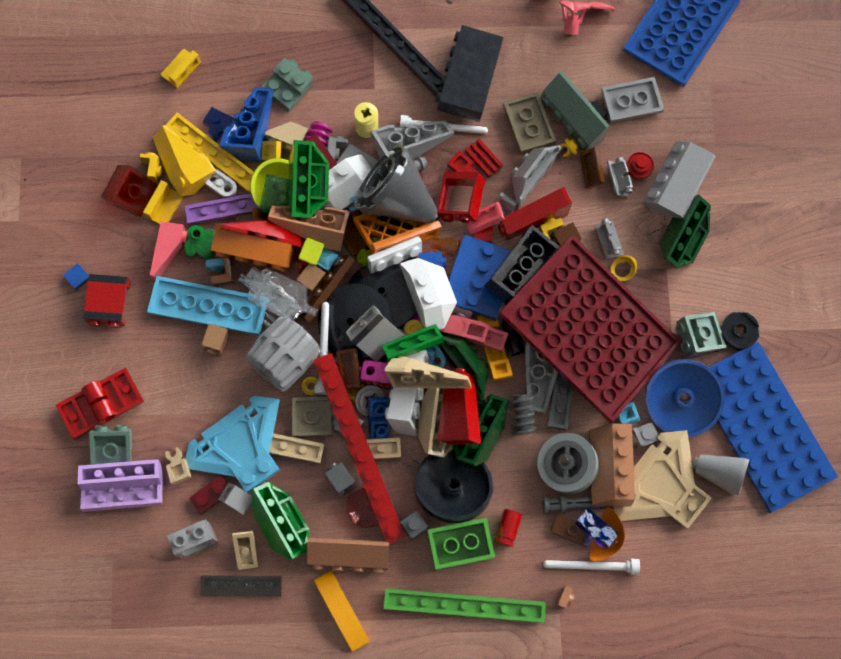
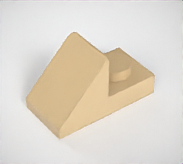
[232,531,258,570]

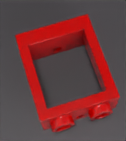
[437,171,485,223]

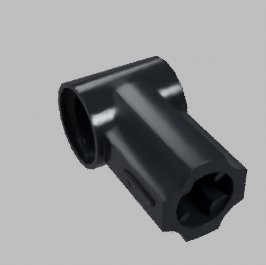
[499,319,525,357]

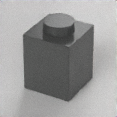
[400,511,428,541]

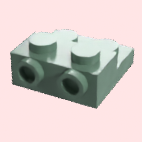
[261,58,313,111]
[676,312,727,357]
[89,425,133,465]

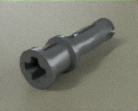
[542,496,603,514]

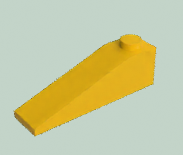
[152,126,216,196]

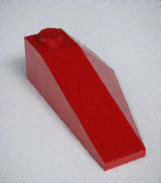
[216,219,301,247]

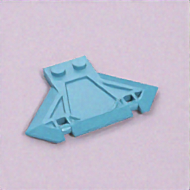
[185,395,281,494]

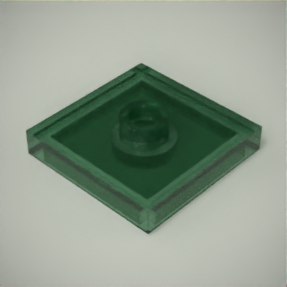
[259,174,289,214]

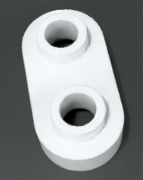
[205,169,237,198]

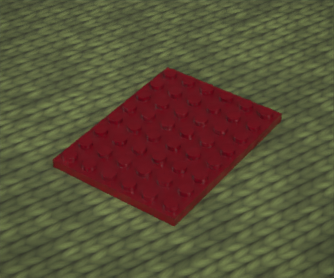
[498,234,681,423]

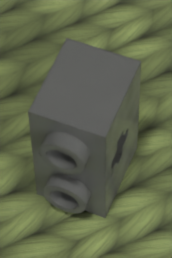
[325,462,356,498]

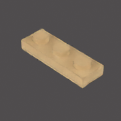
[269,433,325,464]

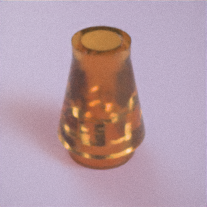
[431,237,460,256]

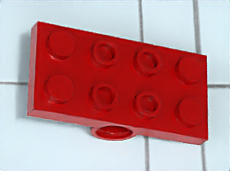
[56,367,144,440]

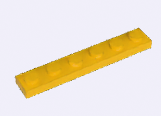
[165,113,253,194]

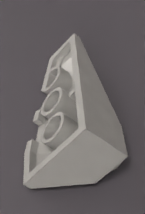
[371,121,454,159]

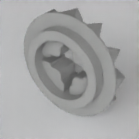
[354,385,384,416]

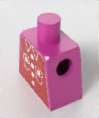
[359,361,393,390]

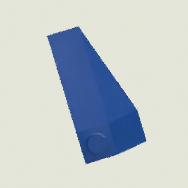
[219,87,274,162]

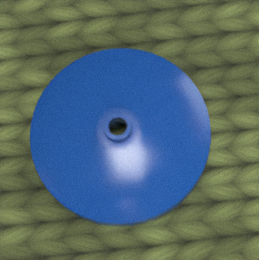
[645,359,725,437]

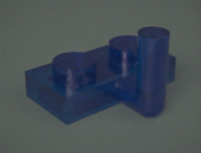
[203,107,234,142]
[575,508,619,549]

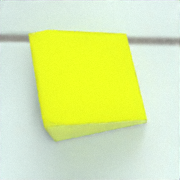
[298,238,324,266]

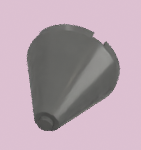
[354,145,438,224]

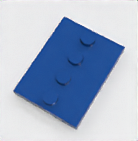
[449,235,511,321]

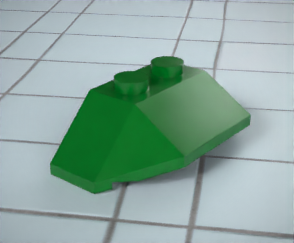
[288,140,329,218]
[252,482,310,560]

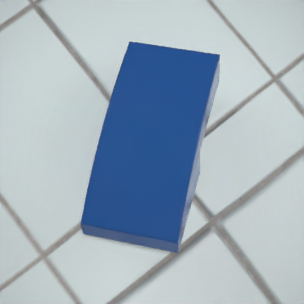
[368,396,390,439]

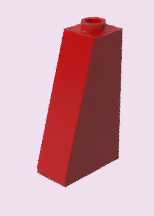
[498,187,572,241]
[437,368,481,445]

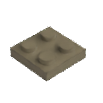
[292,396,332,437]

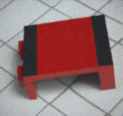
[83,274,131,328]

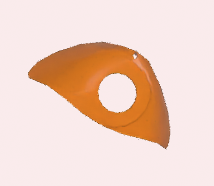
[590,507,625,561]

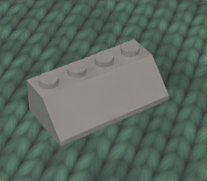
[643,141,716,218]

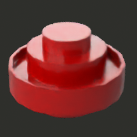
[626,152,654,180]

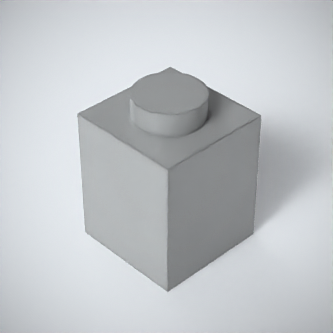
[218,483,252,514]

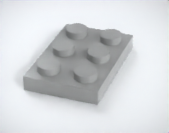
[601,77,664,124]

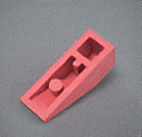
[150,221,187,281]

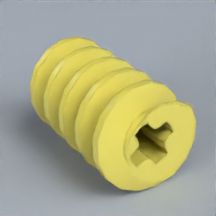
[354,102,378,138]

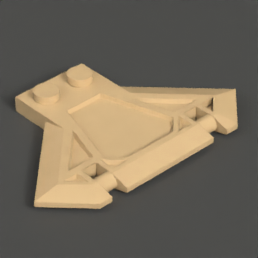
[613,430,712,529]

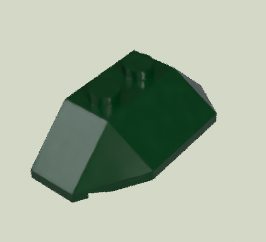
[660,195,711,268]
[439,336,489,401]
[452,394,509,467]

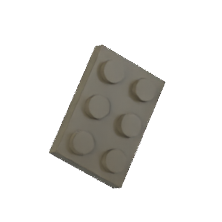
[503,92,556,154]

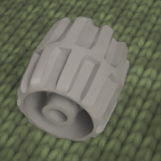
[245,316,320,392]

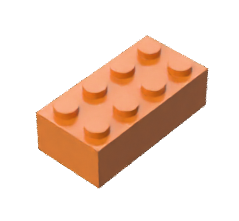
[211,228,296,271]

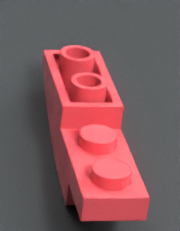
[439,315,508,352]

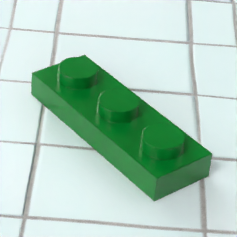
[382,324,444,362]

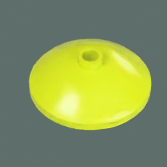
[250,158,289,213]

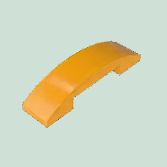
[477,315,513,380]
[314,571,370,652]

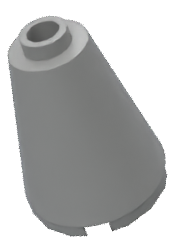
[692,454,750,497]

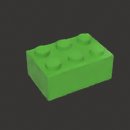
[427,518,495,571]

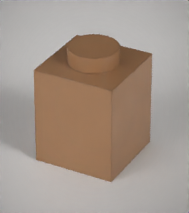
[297,264,326,295]
[201,323,229,356]

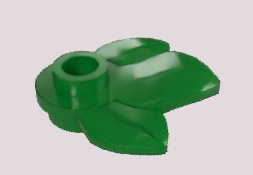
[184,225,215,260]

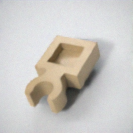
[165,447,192,485]

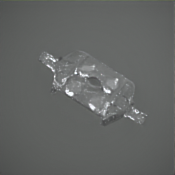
[239,268,318,320]

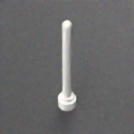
[400,115,488,134]
[314,302,329,395]
[543,559,640,575]

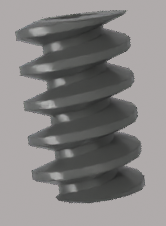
[509,393,536,435]

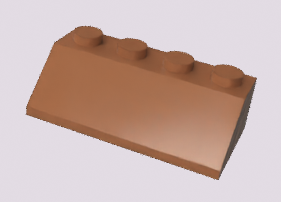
[589,423,635,507]
[307,538,389,573]

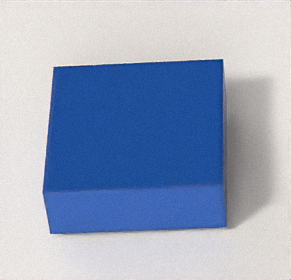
[63,263,89,290]

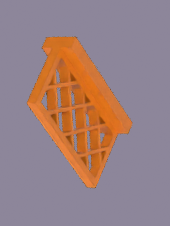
[353,213,442,255]

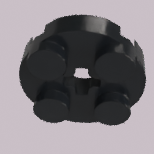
[721,312,759,351]

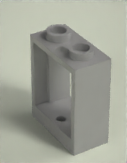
[167,520,219,559]

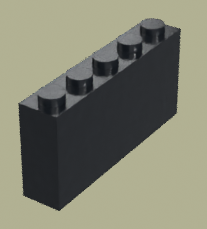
[435,25,504,122]

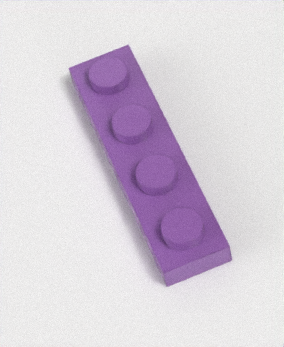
[185,193,260,225]

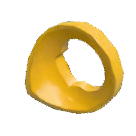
[611,255,637,281]

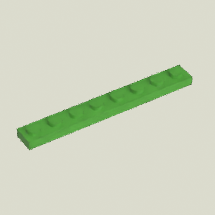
[384,588,546,623]

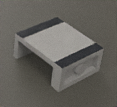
[346,305,406,363]

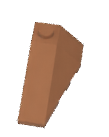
[268,205,350,251]

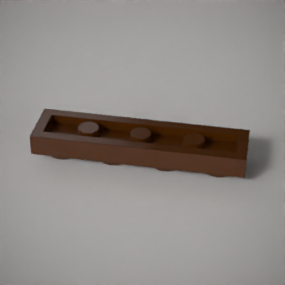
[299,255,355,322]

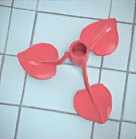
[559,0,615,35]

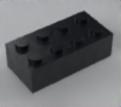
[484,225,560,304]

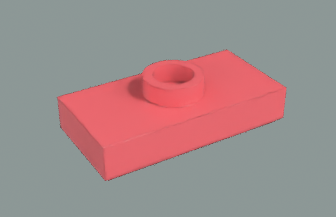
[466,201,505,235]

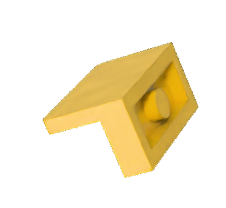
[161,49,201,88]
[143,180,184,225]

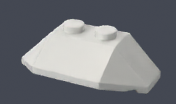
[319,154,372,210]
[400,258,457,330]

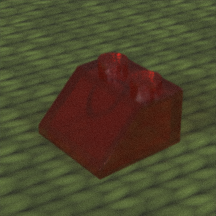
[101,165,157,217]

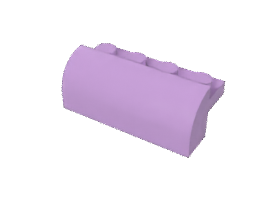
[78,459,164,512]

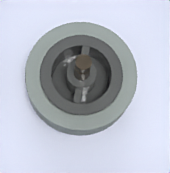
[537,433,599,494]

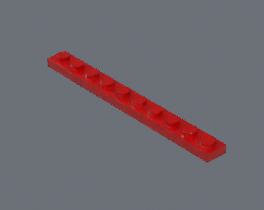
[313,353,406,543]

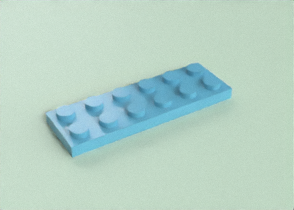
[147,276,269,336]

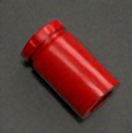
[494,509,523,548]

